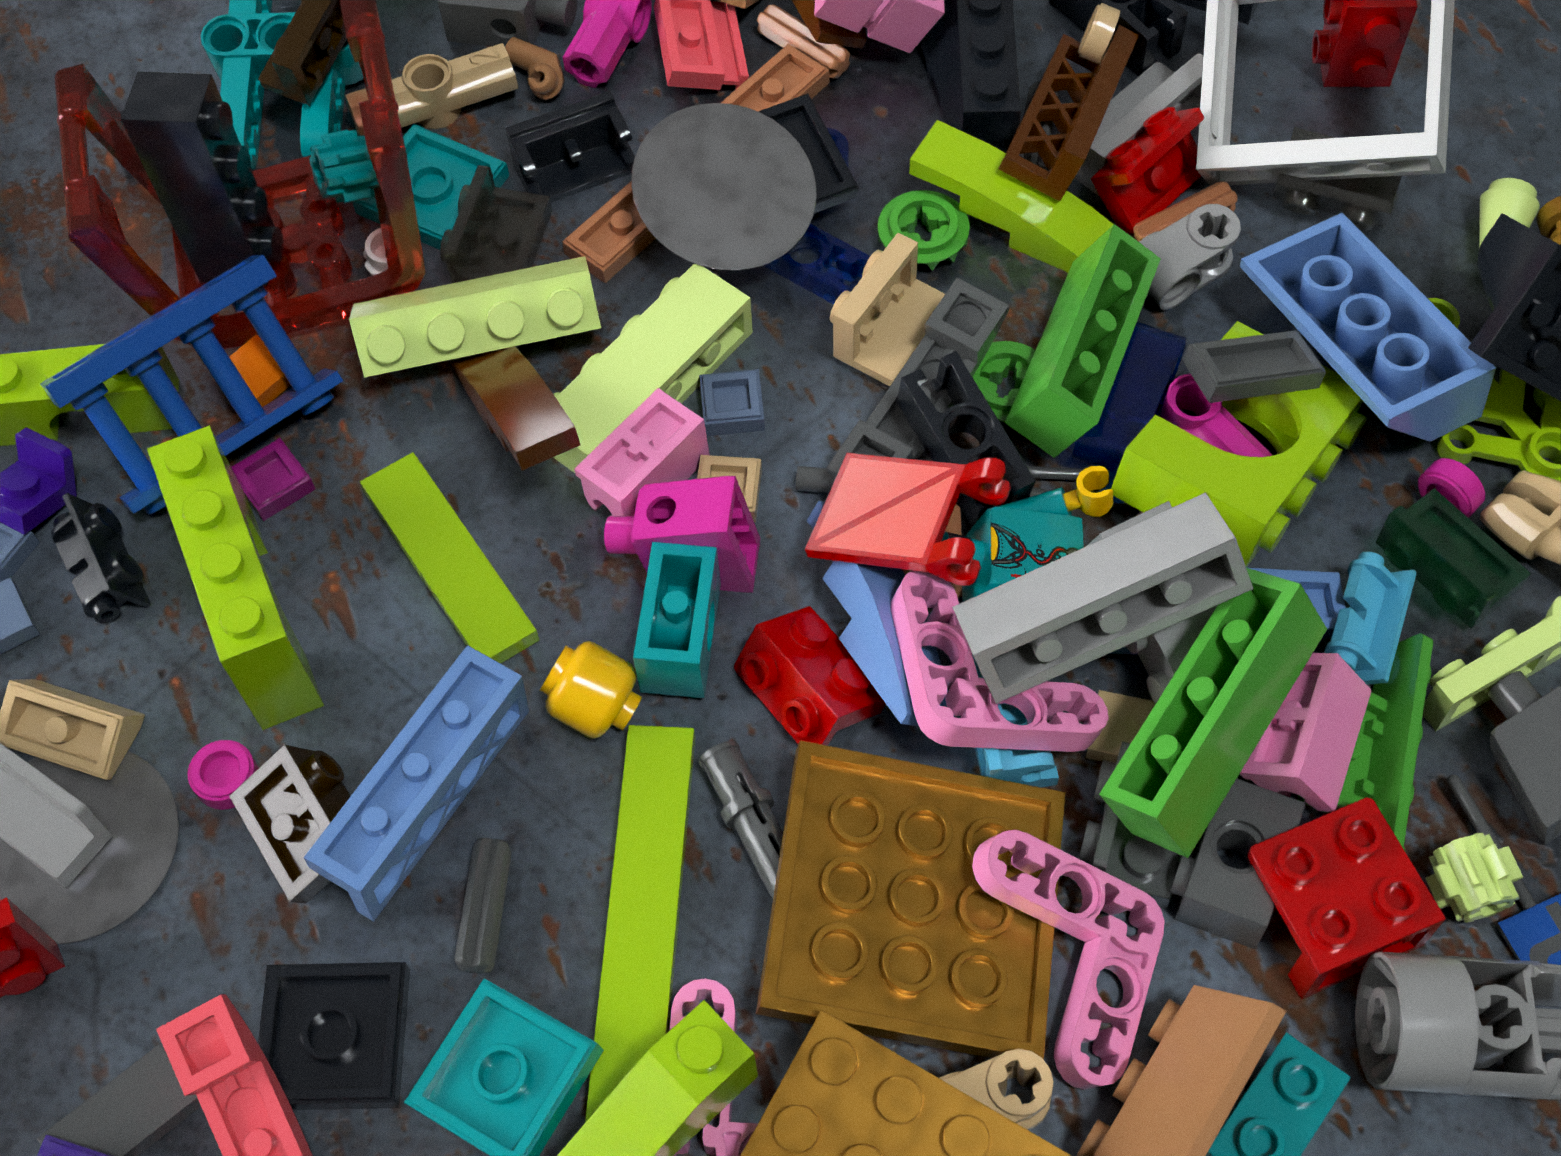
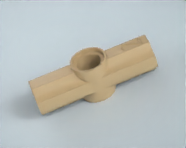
[344,43,518,138]

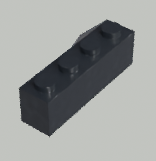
[920,0,1021,153]
[121,71,284,286]

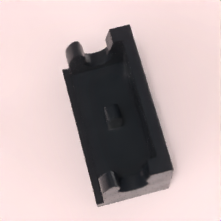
[505,91,635,208]

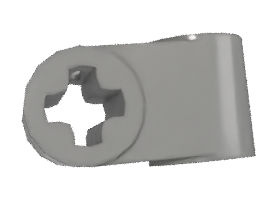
[1139,204,1241,310]

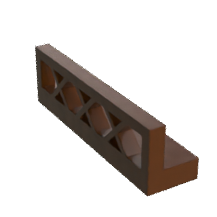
[998,25,1139,202]

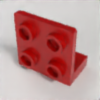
[1248,797,1446,1000]

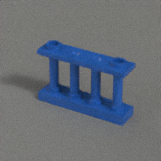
[40,255,343,514]

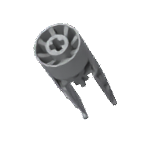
[1355,952,1561,1100]

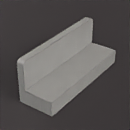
[1074,52,1203,196]
[0,743,113,888]

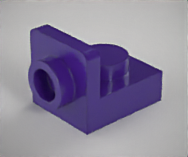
[0,427,77,535]

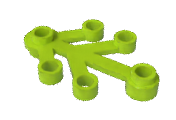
[1428,298,1561,481]

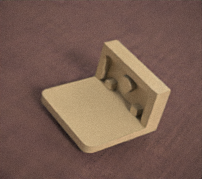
[830,233,945,386]

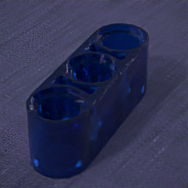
[1072,322,1187,474]

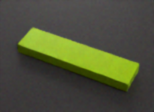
[360,452,540,664]

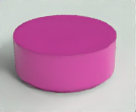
[1418,458,1485,521]
[188,740,259,810]

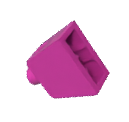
[604,476,761,593]

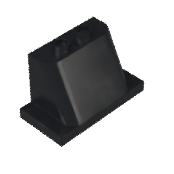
[1468,213,1561,401]

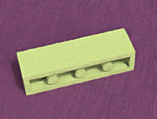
[349,256,601,378]
[553,264,753,473]

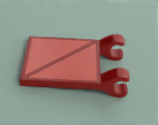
[805,453,1011,586]

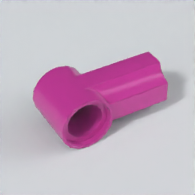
[562,0,652,88]
[1159,374,1273,457]

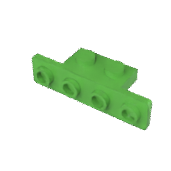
[1297,633,1433,851]

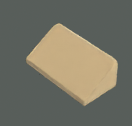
[0,679,145,780]

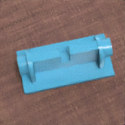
[1324,552,1417,685]

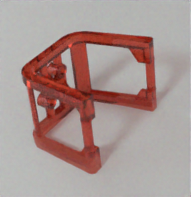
[54,0,426,349]

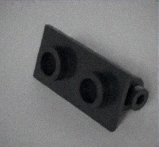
[51,493,151,623]

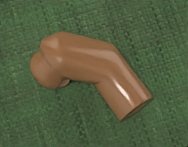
[505,37,565,99]

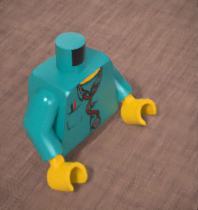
[942,466,1113,602]

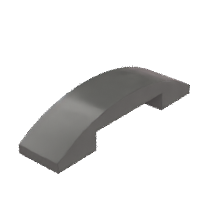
[826,278,1009,478]

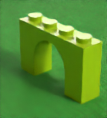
[1111,321,1367,567]
[147,425,324,730]

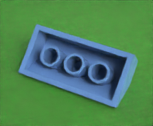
[1240,213,1496,442]

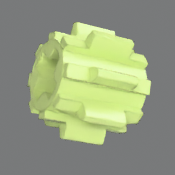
[1425,833,1523,923]

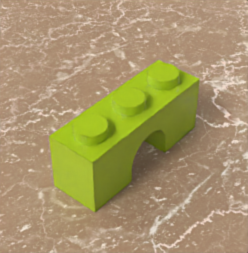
[0,344,179,446]

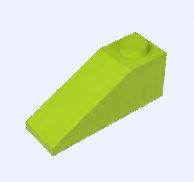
[557,1000,758,1156]

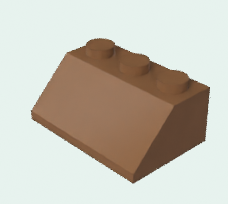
[1077,985,1287,1156]

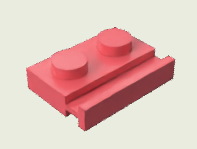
[653,0,749,90]

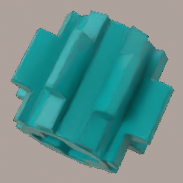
[309,130,383,204]

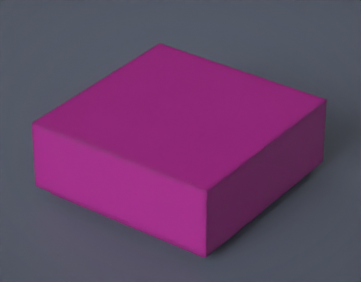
[231,438,316,521]

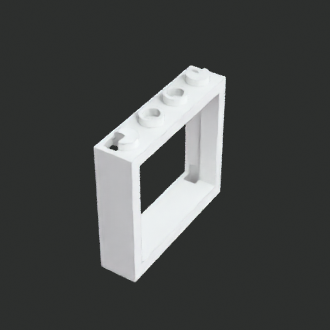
[1196,0,1455,186]

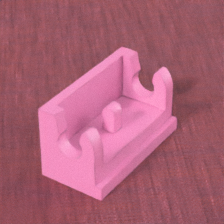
[574,388,710,516]
[1240,653,1372,812]

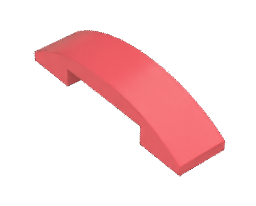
[156,994,312,1156]

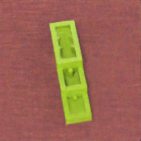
[909,120,1114,273]

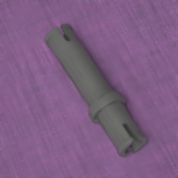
[699,740,783,900]

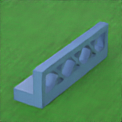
[304,645,529,922]

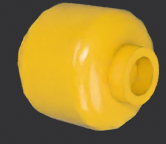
[539,641,642,739]

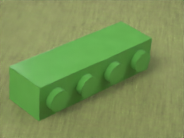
[1005,224,1161,458]
[1099,568,1327,858]

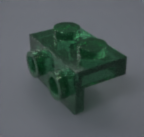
[1375,489,1531,629]

